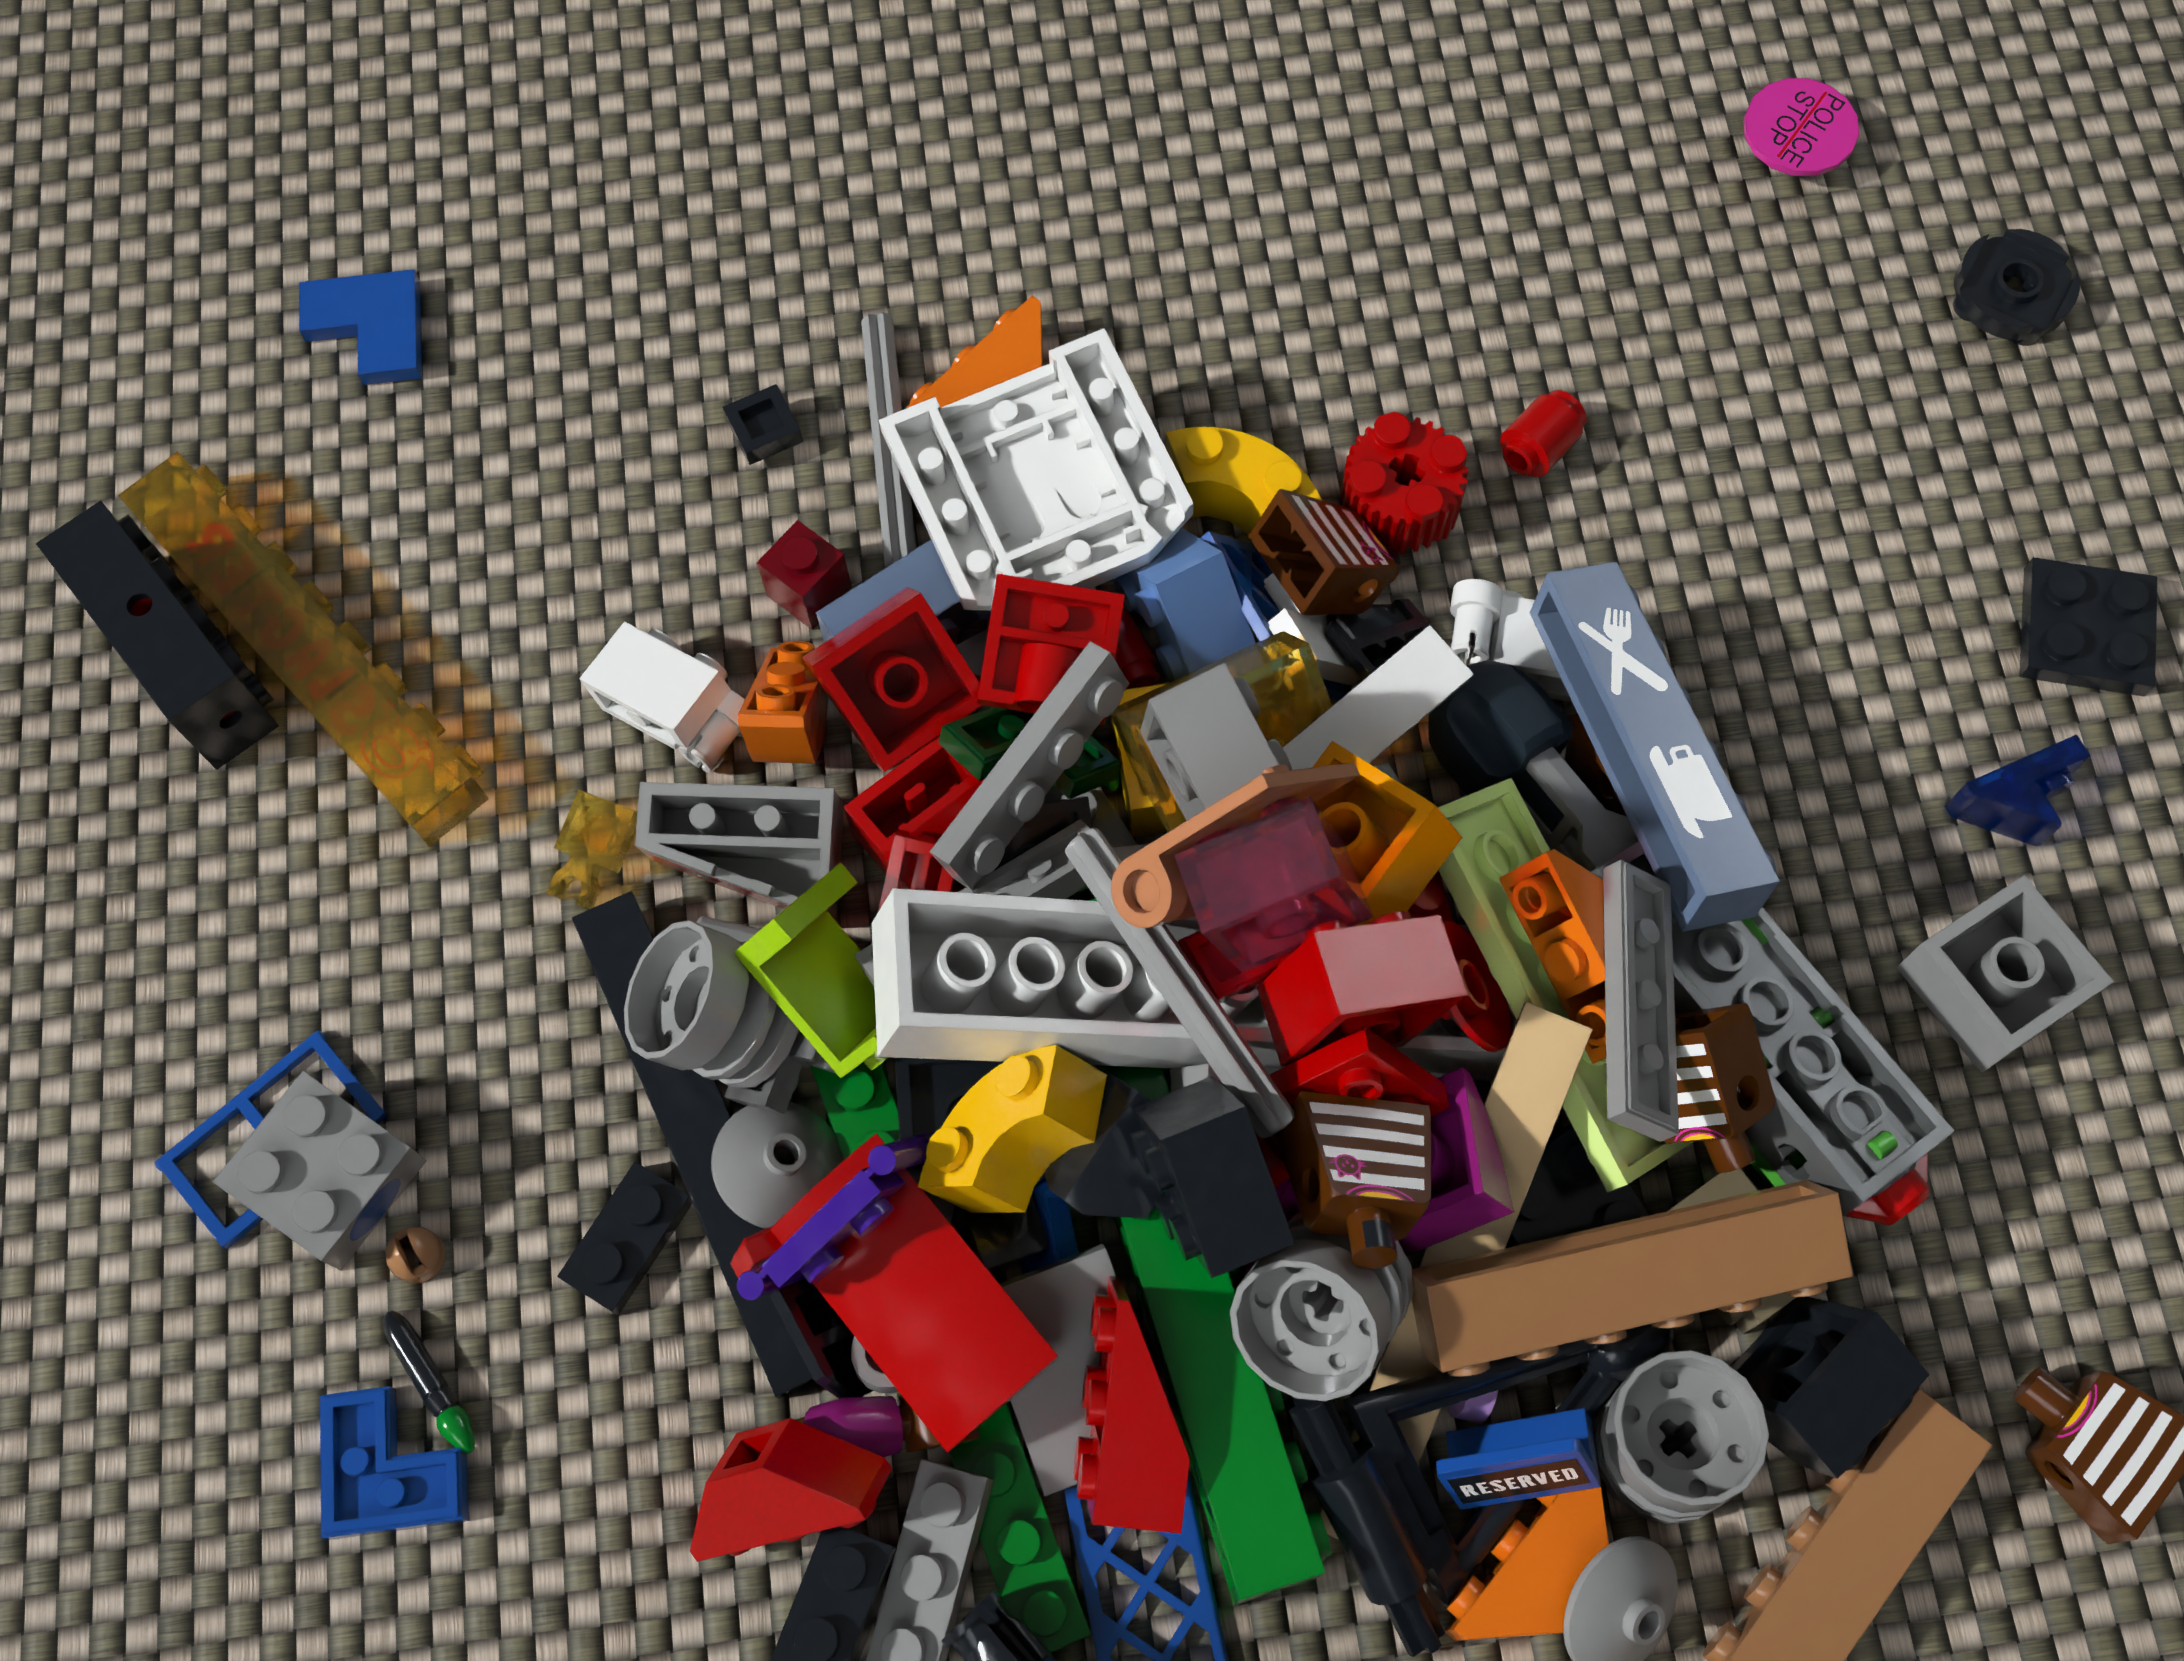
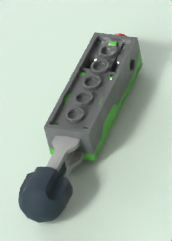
[1428,660,1955,1226]

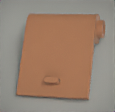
[1111,762,1360,928]

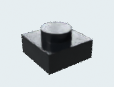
[722,384,803,465]

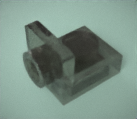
[954,1195,1049,1281]

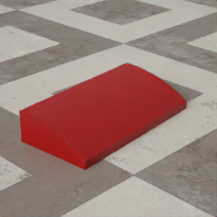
[770,1133,1059,1453]

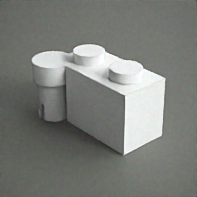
[1450,579,1572,702]
[579,621,745,773]

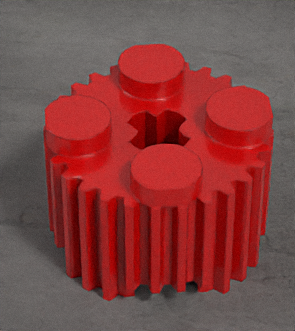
[1340,412,1469,553]

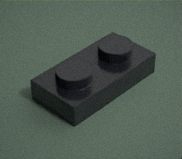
[557,1162,693,1316]

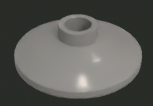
[711,1102,844,1229]
[1563,1536,1678,1661]

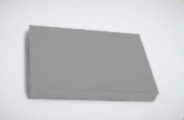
[999,1244,1116,1496]

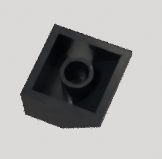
[1732,1296,1930,1479]

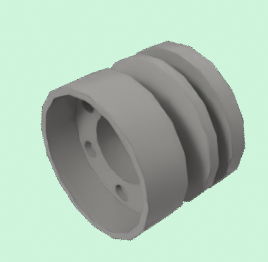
[624,920,799,1088]
[1230,1213,1414,1401]
[1593,1350,1769,1525]

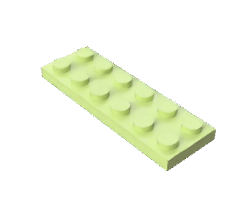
[1438,778,1694,1192]

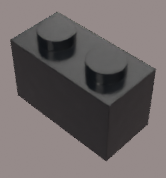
[770,1526,896,1661]

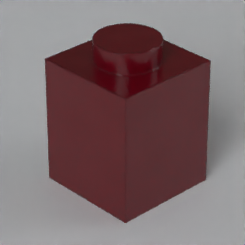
[757,520,852,630]

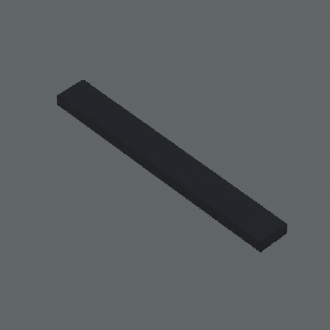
[571,891,815,1399]

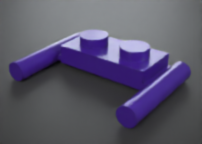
[737,1132,934,1300]

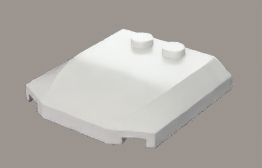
[879,328,1194,611]

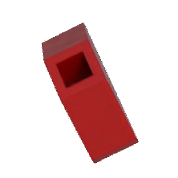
[690,1418,892,1562]

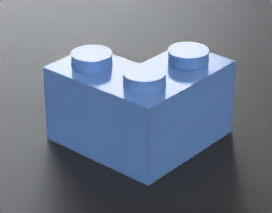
[1113,528,1262,682]

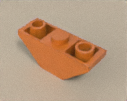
[906,295,1043,408]
[738,641,829,764]
[1498,849,1606,1064]
[1444,1470,1609,1641]

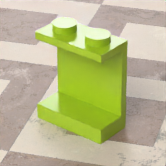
[733,862,889,1078]

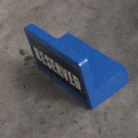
[1436,1408,1601,1510]

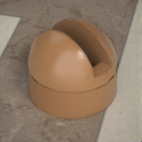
[385,1226,446,1284]

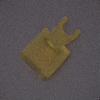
[546,789,637,910]

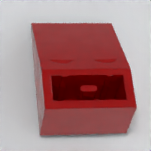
[843,735,985,892]
[1073,1276,1190,1534]

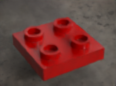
[977,574,1125,725]
[1269,1026,1450,1116]

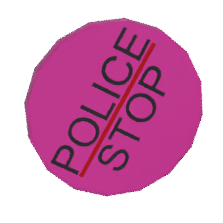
[1743,78,1859,176]

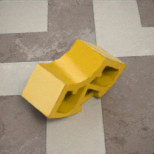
[1165,427,1322,535]
[918,1045,1107,1213]

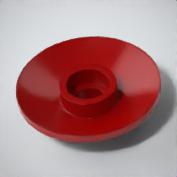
[1441,921,1512,1052]

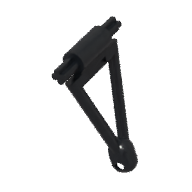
[1289,1324,1675,1657]

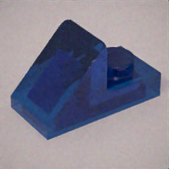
[1944,734,2091,846]

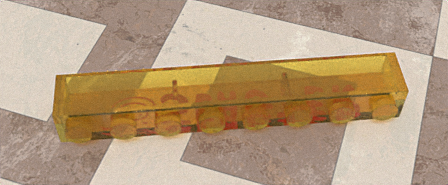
[118,451,489,847]

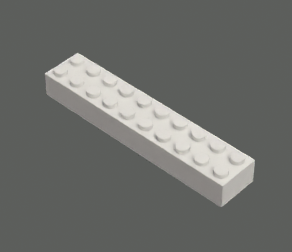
[872,888,1517,1081]

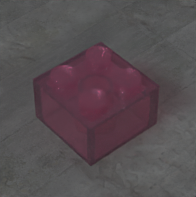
[1174,796,1374,973]

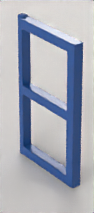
[154,1030,388,1249]

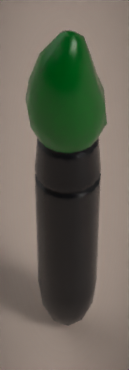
[383,1310,475,1454]

